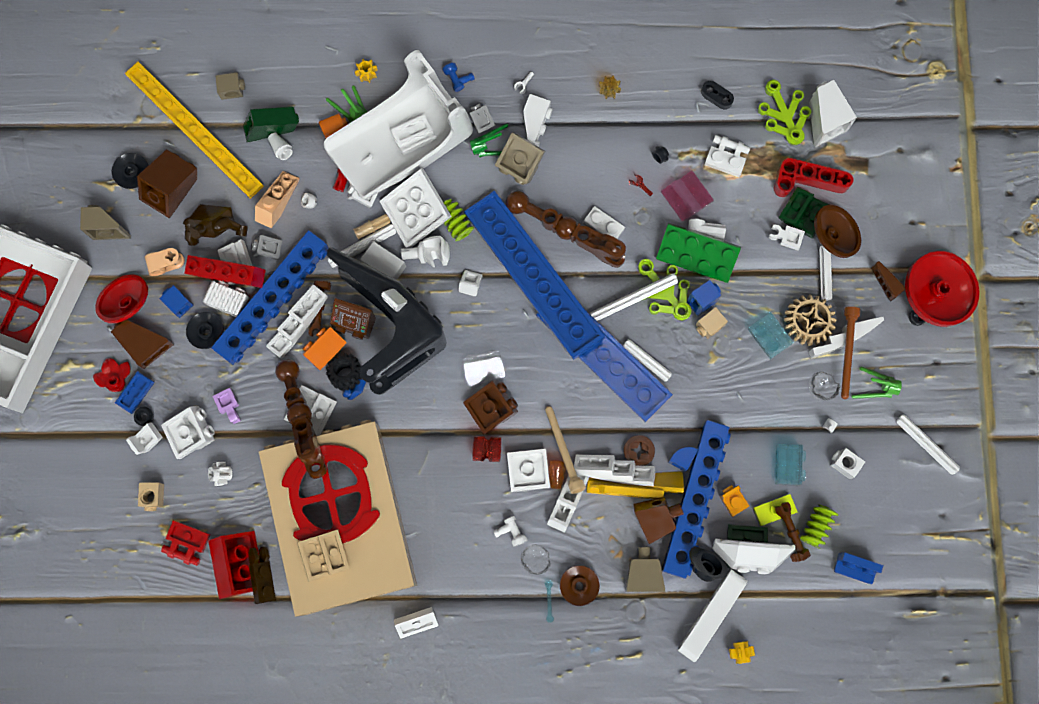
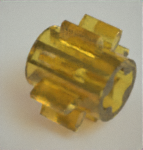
[599,75,621,99]

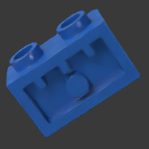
[834,552,884,584]

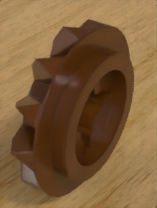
[624,435,655,466]

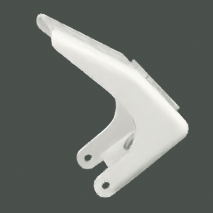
[324,50,473,199]

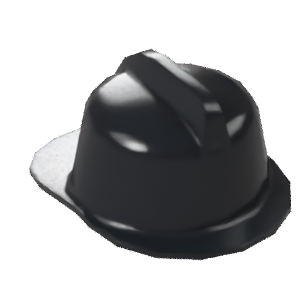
[689,547,728,582]

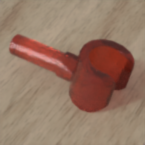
[629,174,653,196]

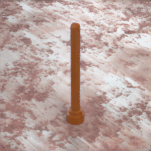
[841,307,860,399]

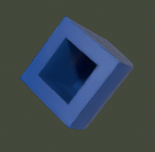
[668,447,698,472]

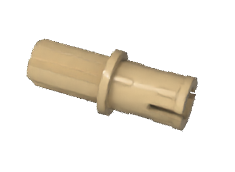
[353,214,390,240]

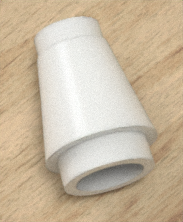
[268,133,293,160]

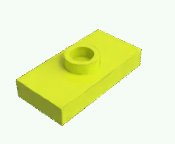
[753,494,798,526]

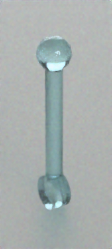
[545,581,554,623]

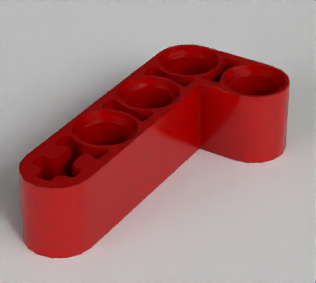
[774,158,854,197]

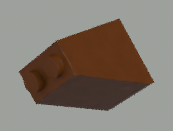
[137,149,197,218]

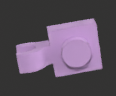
[212,388,241,424]

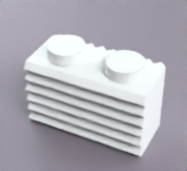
[202,281,250,317]

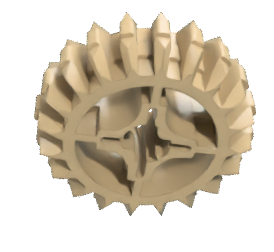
[784,294,837,346]

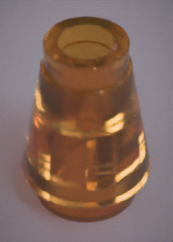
[548,460,566,489]

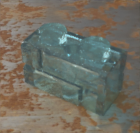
[775,444,806,486]

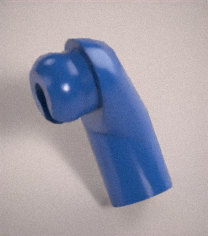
[342,379,366,400]

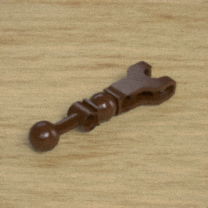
[506,190,626,268]
[275,359,327,479]

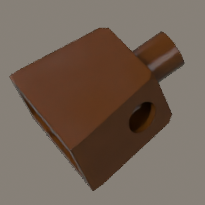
[634,497,684,544]

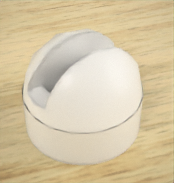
[301,193,317,209]

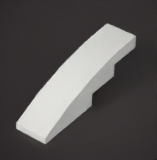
[266,285,328,360]
[809,317,884,359]
[574,454,656,487]

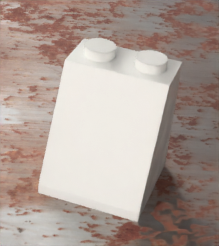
[809,80,857,148]

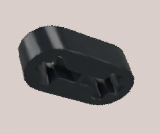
[701,81,734,110]

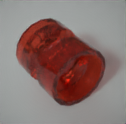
[473,436,502,463]

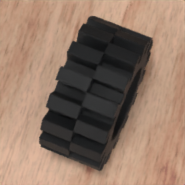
[326,353,362,391]

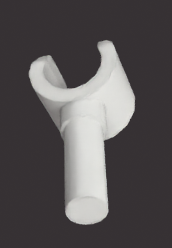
[514,72,534,94]
[822,418,838,433]

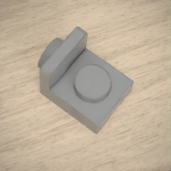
[467,103,495,133]
[251,235,282,260]

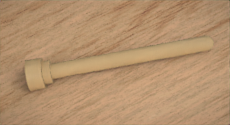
[545,406,586,494]

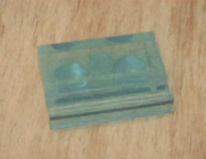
[748,312,794,360]

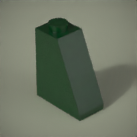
[243,107,299,142]

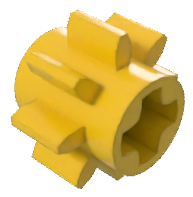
[355,59,378,83]
[729,641,755,664]

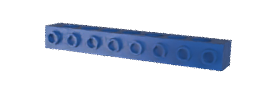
[211,230,329,365]
[662,420,731,579]

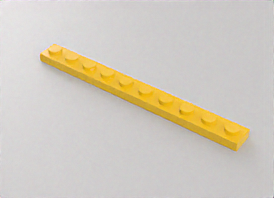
[125,62,264,199]

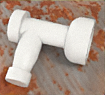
[493,516,528,547]

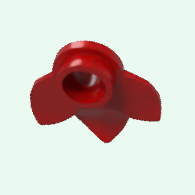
[93,358,131,392]

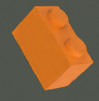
[302,327,347,370]

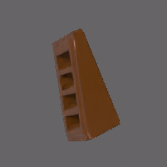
[871,261,905,302]

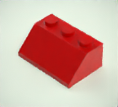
[208,531,260,599]

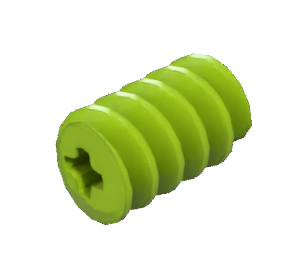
[443,199,474,241]
[800,504,839,549]

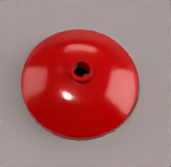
[95,274,148,323]

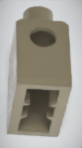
[626,547,665,592]

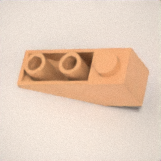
[255,171,299,228]

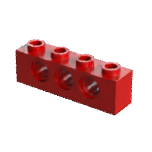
[184,255,266,288]

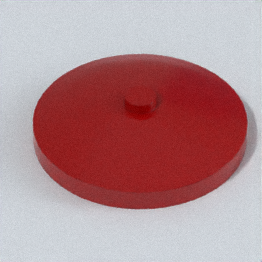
[905,251,980,327]

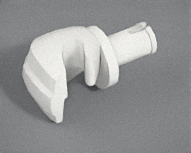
[401,236,450,267]

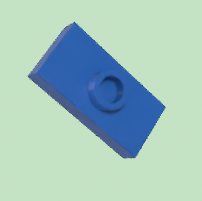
[115,371,155,414]

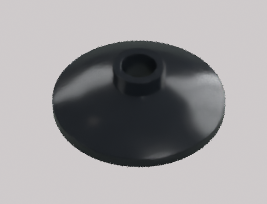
[111,153,149,189]
[186,312,224,349]

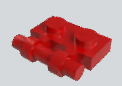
[161,520,211,566]

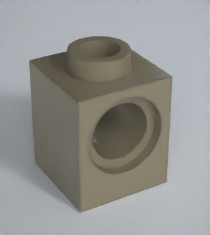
[215,73,245,100]

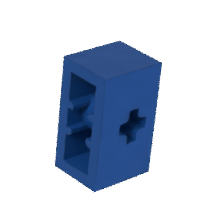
[687,280,721,317]

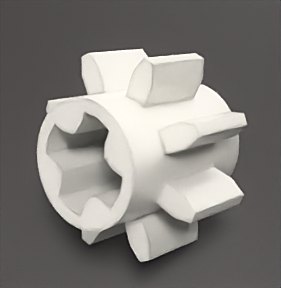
[208,461,232,486]

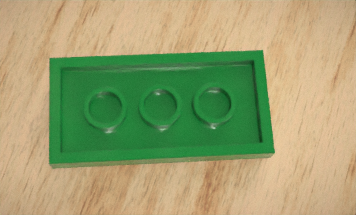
[656,223,741,283]

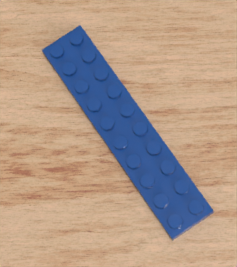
[464,191,605,360]

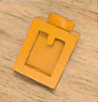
[720,485,750,517]

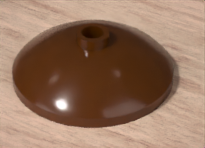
[814,205,861,258]

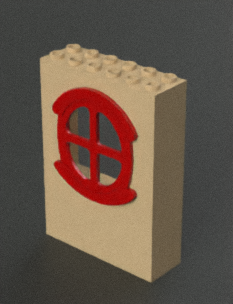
[259,420,418,617]

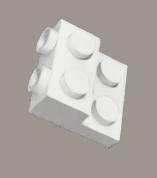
[161,406,215,459]

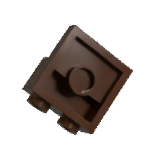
[463,380,518,434]

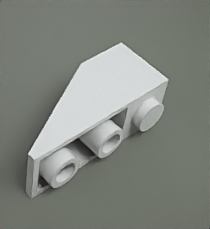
[523,94,553,147]

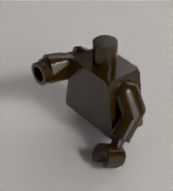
[183,204,248,246]

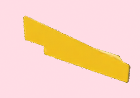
[587,471,684,499]

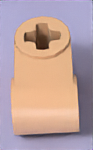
[145,248,185,276]

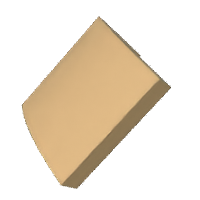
[297,530,350,582]

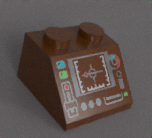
[330,298,376,340]

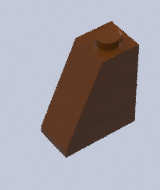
[110,320,174,369]

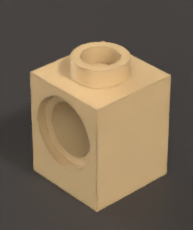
[696,307,728,339]
[138,483,164,511]

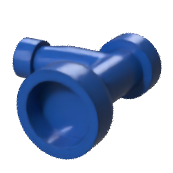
[442,63,475,92]

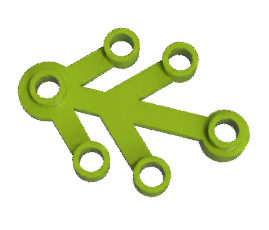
[758,80,811,145]
[638,259,691,321]

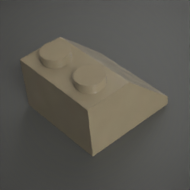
[80,205,131,240]

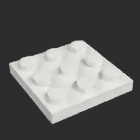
[379,169,452,248]

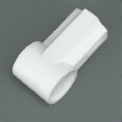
[688,219,726,241]

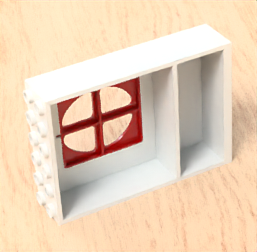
[0,224,92,413]

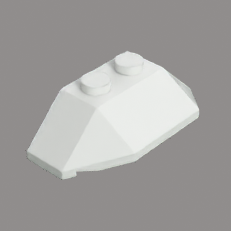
[712,538,795,574]

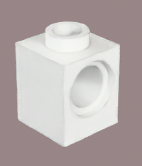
[830,448,865,479]

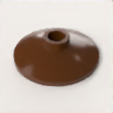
[560,566,600,606]

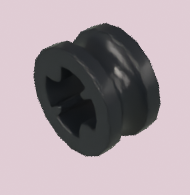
[909,310,926,326]

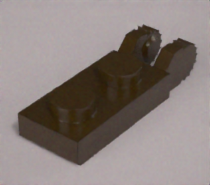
[248,546,276,604]

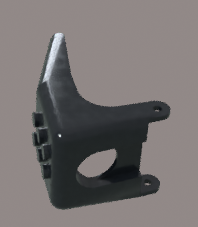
[327,247,447,395]

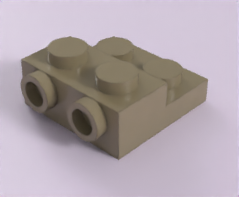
[495,132,546,185]

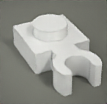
[768,225,805,250]

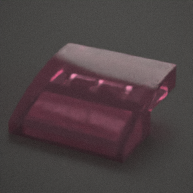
[661,170,714,222]

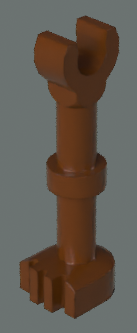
[308,281,331,337]
[775,502,811,562]

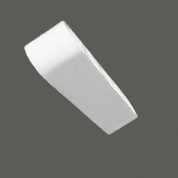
[677,569,748,662]

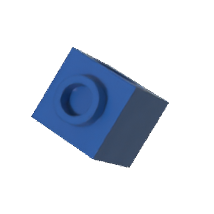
[159,285,194,318]

